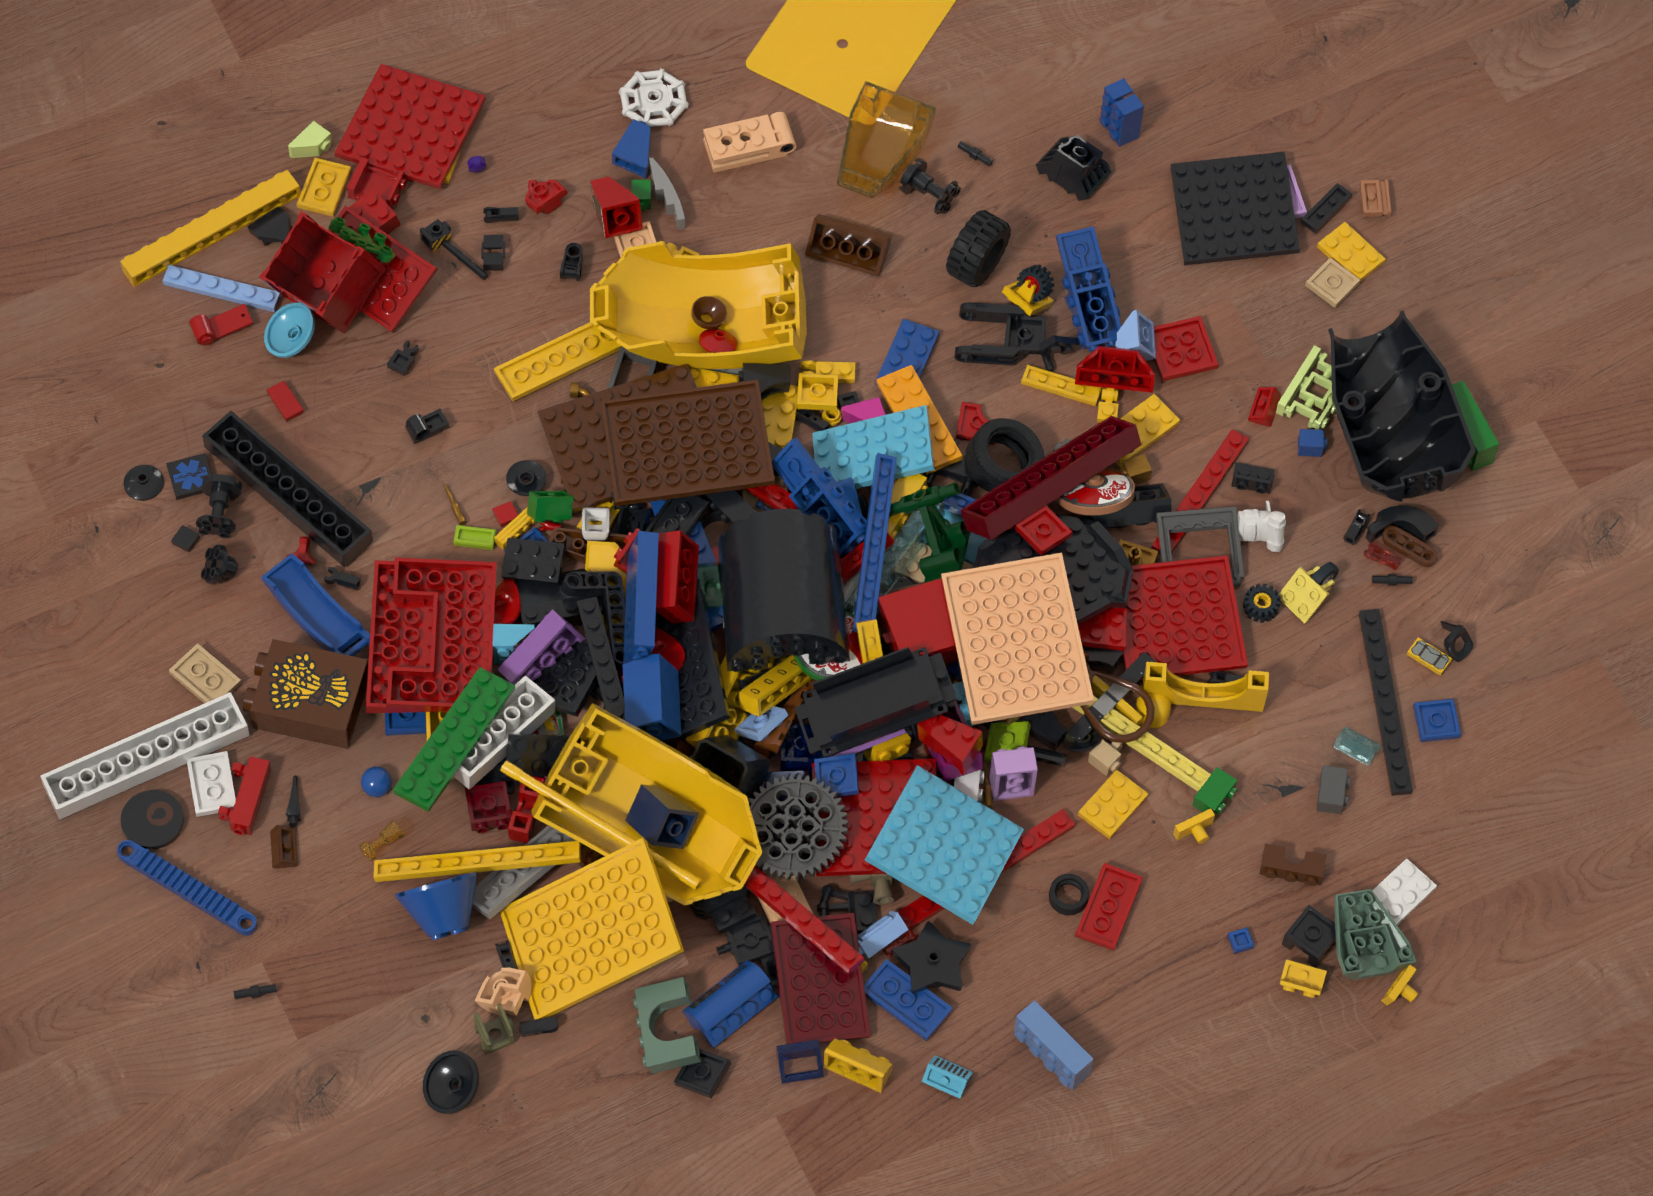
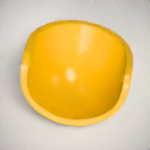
[1135,694,1171,728]

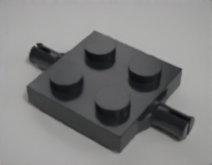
[716,914,774,966]

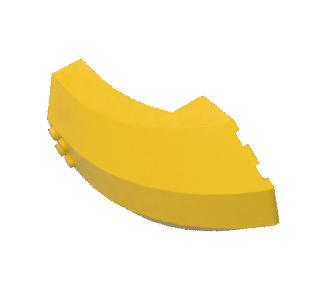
[590,241,807,369]
[531,703,762,906]

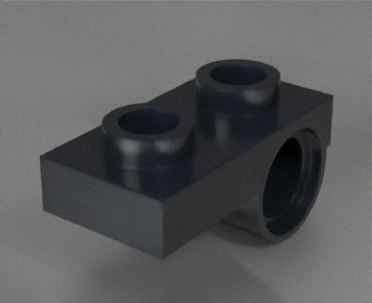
[405,409,450,444]

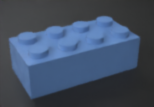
[1014,1000,1094,1090]

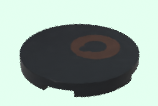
[121,790,184,850]

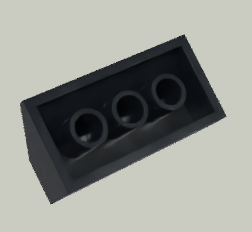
[1089,483,1172,529]

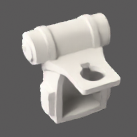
[1237,501,1286,552]

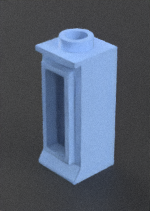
[857,911,908,958]

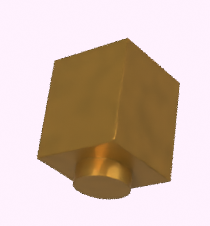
[1120,454,1152,485]

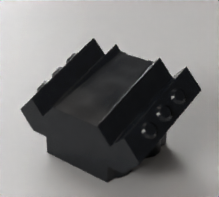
[1036,135,1111,201]

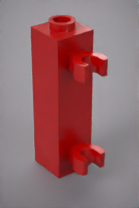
[218,756,271,835]

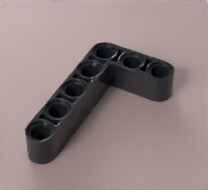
[561,571,626,671]

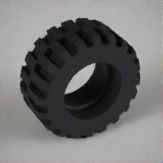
[946,210,1011,287]

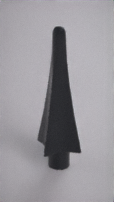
[286,775,301,827]

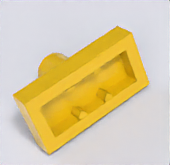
[1173,808,1215,844]
[1381,965,1418,1006]

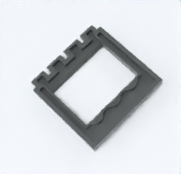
[1156,507,1244,586]

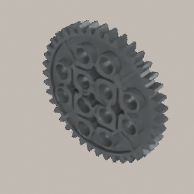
[748,774,849,881]

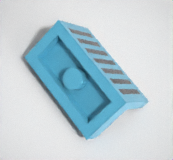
[922,1055,973,1099]

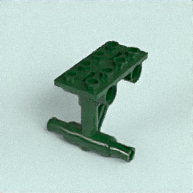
[889,482,971,583]

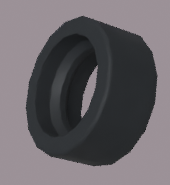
[1049,874,1089,916]

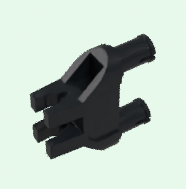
[924,439,979,497]

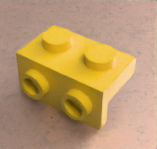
[863,733,911,761]
[1280,959,1327,998]

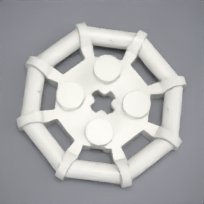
[618,68,689,127]

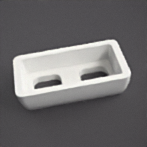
[582,508,609,540]

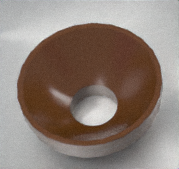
[691,296,727,330]

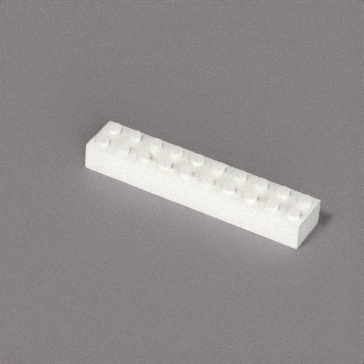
[40,692,249,820]

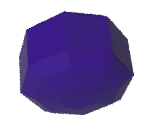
[467,156,486,173]

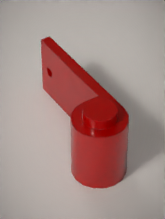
[189,304,253,346]

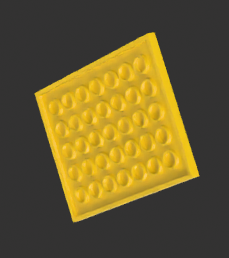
[500,838,684,1020]

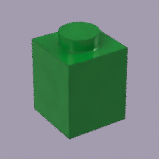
[632,180,651,211]

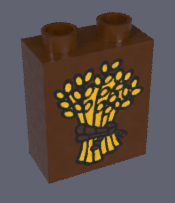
[243,639,368,749]

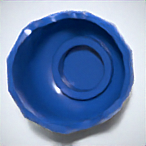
[361,766,392,798]

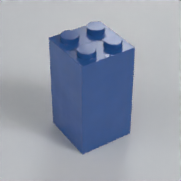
[623,654,681,741]

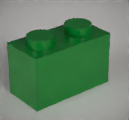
[527,490,574,523]
[1192,767,1238,815]

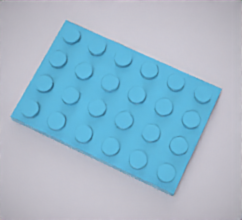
[812,405,934,489]

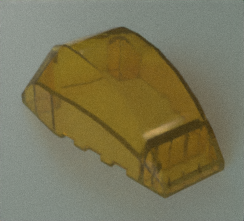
[837,81,936,199]

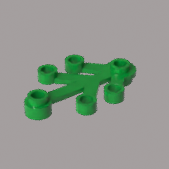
[328,217,395,263]

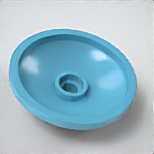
[264,303,315,358]

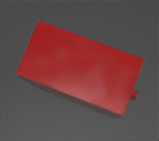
[876,578,958,664]

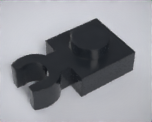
[387,340,419,376]

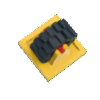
[1002,265,1054,316]

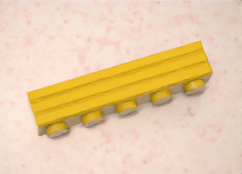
[494,507,536,550]

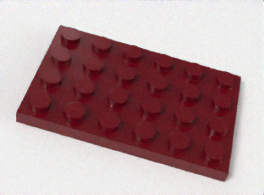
[770,913,871,1047]

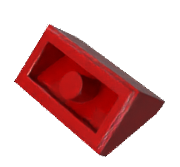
[1248,387,1281,427]

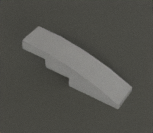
[649,157,685,230]

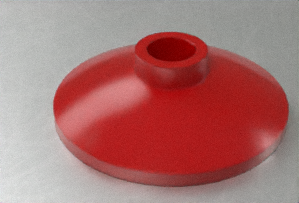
[699,328,738,353]

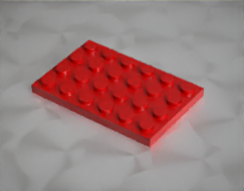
[328,206,438,333]

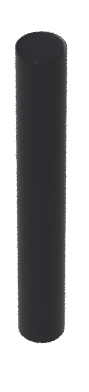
[442,240,488,280]

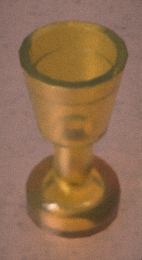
[359,820,404,861]

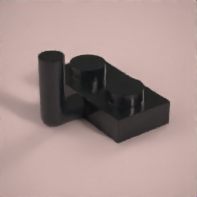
[1039,335,1079,372]

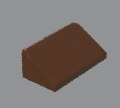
[270,825,298,868]

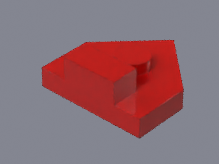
[525,180,568,214]

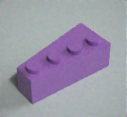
[497,609,586,685]

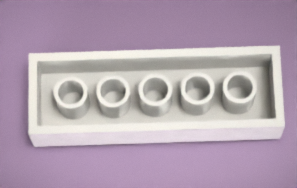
[454,676,555,789]

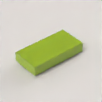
[453,525,496,550]

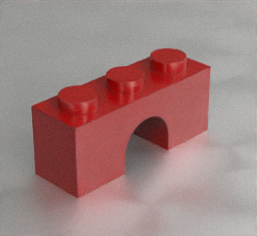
[508,776,544,843]

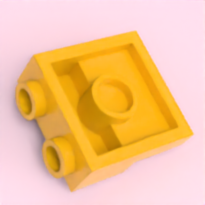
[797,373,838,411]

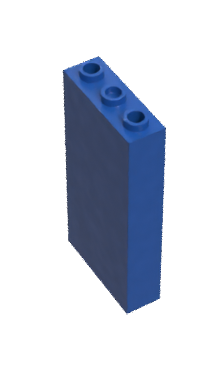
[623,531,659,664]

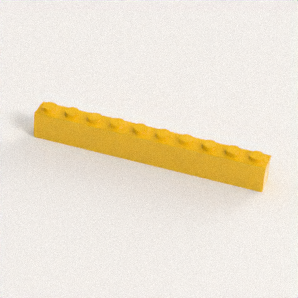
[120,170,301,288]

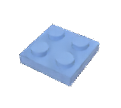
[734,706,788,741]

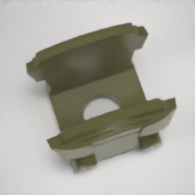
[473,1004,515,1054]

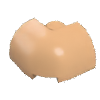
[475,968,532,1016]

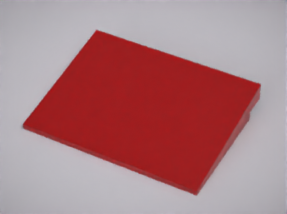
[366,557,497,713]

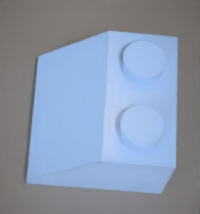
[1115,310,1156,361]

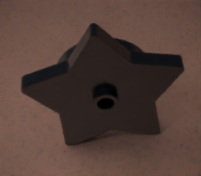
[892,921,971,994]

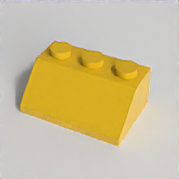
[823,1039,893,1093]

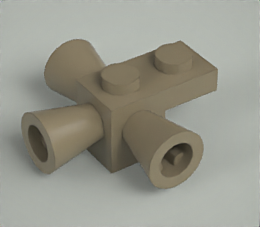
[849,874,894,905]

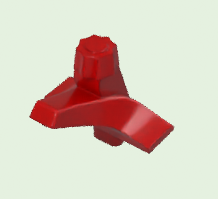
[286,536,317,564]

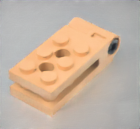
[703,112,797,173]

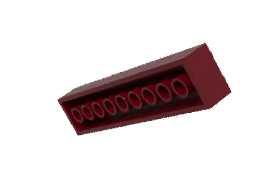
[961,416,1142,540]

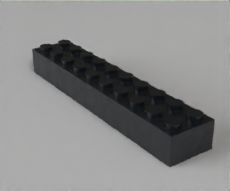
[202,411,373,568]

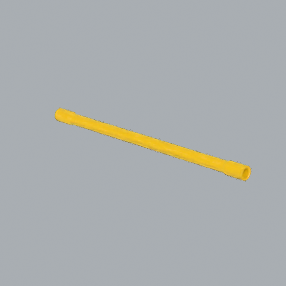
[500,760,702,890]

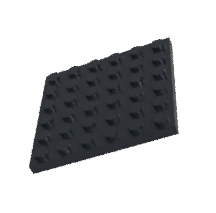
[1170,151,1300,266]

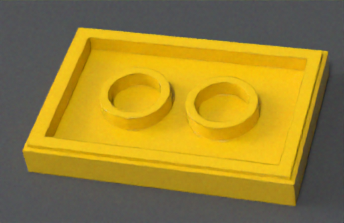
[296,158,352,217]

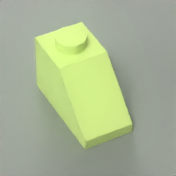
[288,121,332,158]

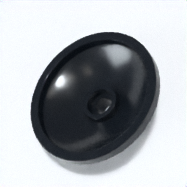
[423,1050,479,1114]

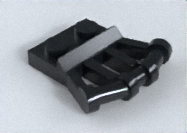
[817,885,877,934]

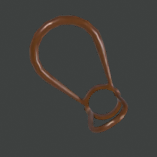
[1080,653,1155,743]

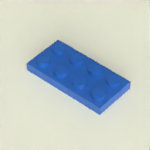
[875,319,940,386]
[864,959,953,1041]

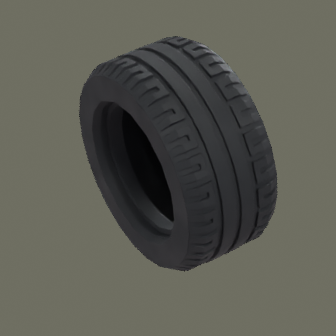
[965,418,1044,492]

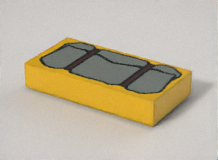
[1407,637,1452,676]

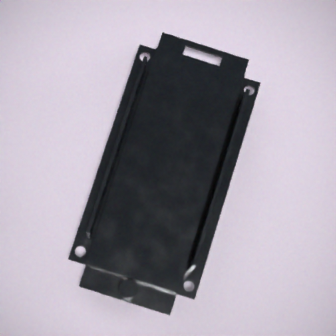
[795,647,957,758]

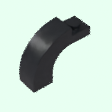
[1366,506,1439,544]

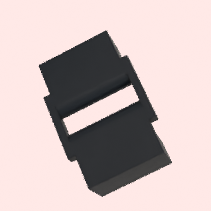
[481,235,505,271]

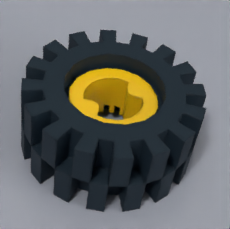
[1243,583,1281,623]

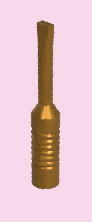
[444,484,467,526]
[983,762,993,809]

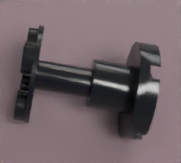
[899,158,961,215]
[196,474,242,538]

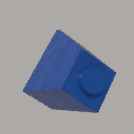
[612,119,651,178]

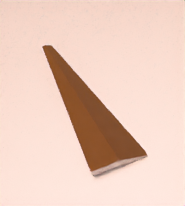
[753,679,814,758]

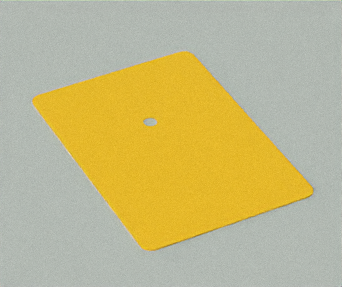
[746,0,956,126]

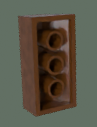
[805,214,892,276]

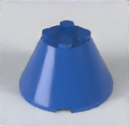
[395,871,477,940]

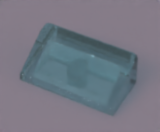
[1334,727,1381,765]

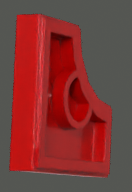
[956,402,995,445]

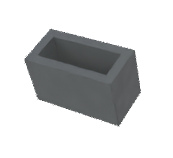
[1316,765,1350,814]

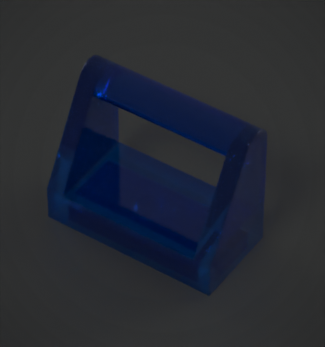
[776,1040,824,1084]

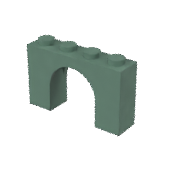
[633,977,701,1074]

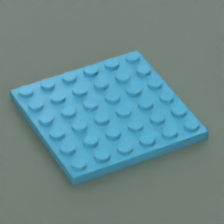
[865,765,1024,925]

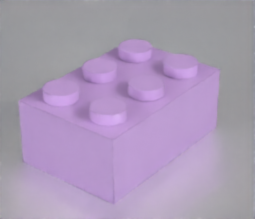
[989,747,1038,801]

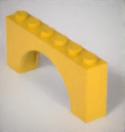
[1142,662,1269,712]

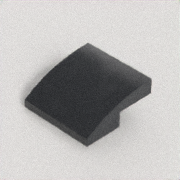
[1027,745,1068,768]

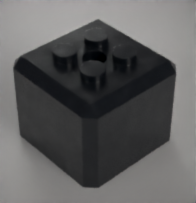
[692,735,770,806]

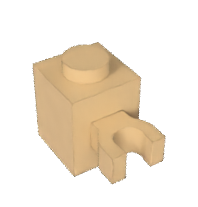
[1088,739,1123,776]

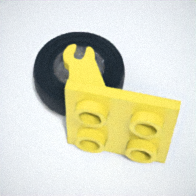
[1278,562,1339,624]

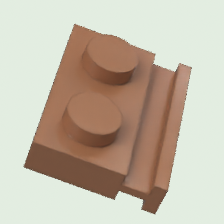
[1359,180,1391,217]

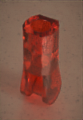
[1363,542,1401,571]
[882,926,919,958]

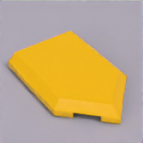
[585,541,627,589]

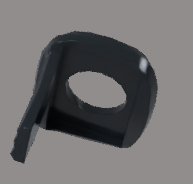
[1440,621,1473,662]

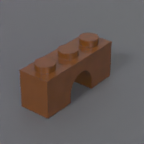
[1259,844,1327,886]

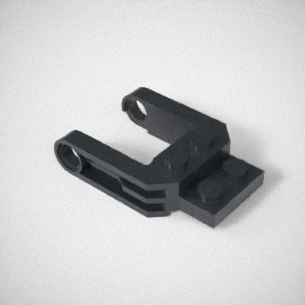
[954,302,1046,366]
[689,885,757,934]

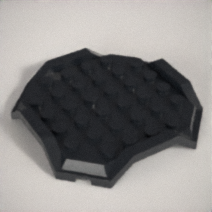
[974,511,1133,625]

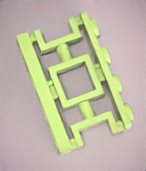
[1276,345,1335,430]

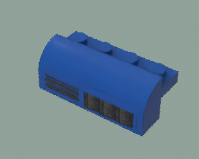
[682,960,778,1048]

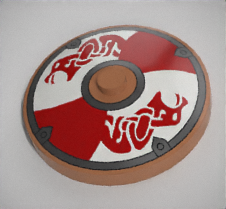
[1056,467,1135,515]

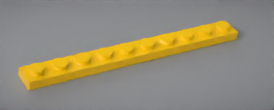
[373,841,581,882]

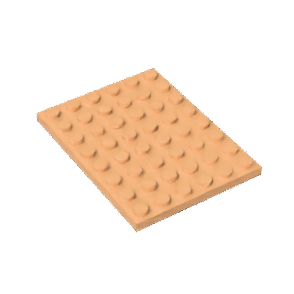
[941,553,1094,725]

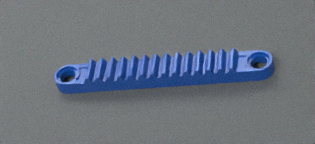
[117,840,257,936]

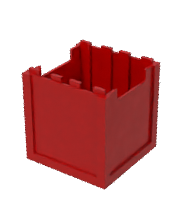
[258,211,386,334]

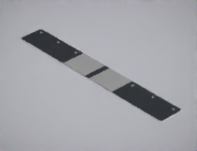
[1067,652,1156,742]

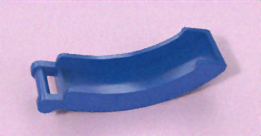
[261,553,370,656]

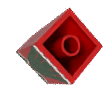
[590,176,643,238]

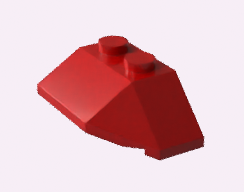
[1075,346,1155,393]

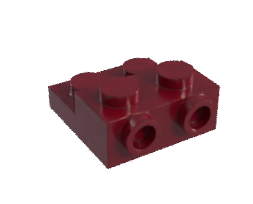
[465,781,512,834]

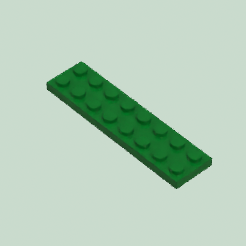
[393,667,515,812]

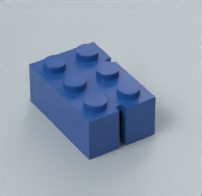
[1099,78,1144,147]

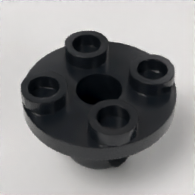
[201,545,238,585]

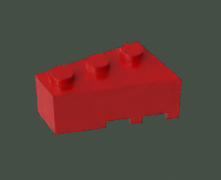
[917,715,983,776]

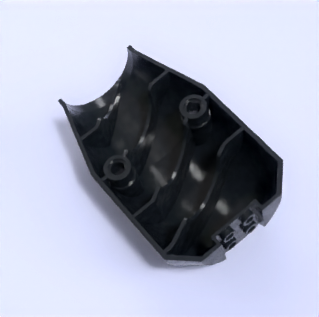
[1328,311,1476,502]

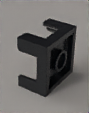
[1282,905,1336,968]

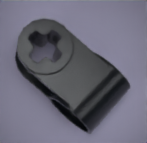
[560,242,583,281]

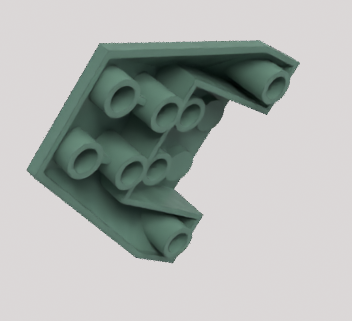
[1334,889,1417,981]

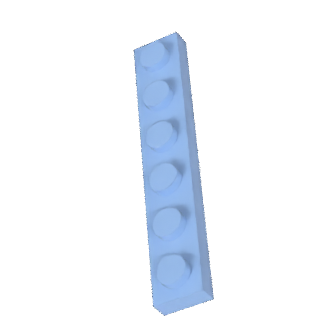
[163,265,281,312]

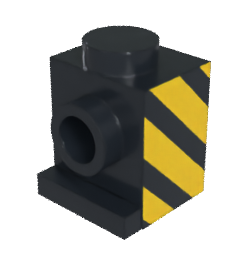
[420,219,451,252]

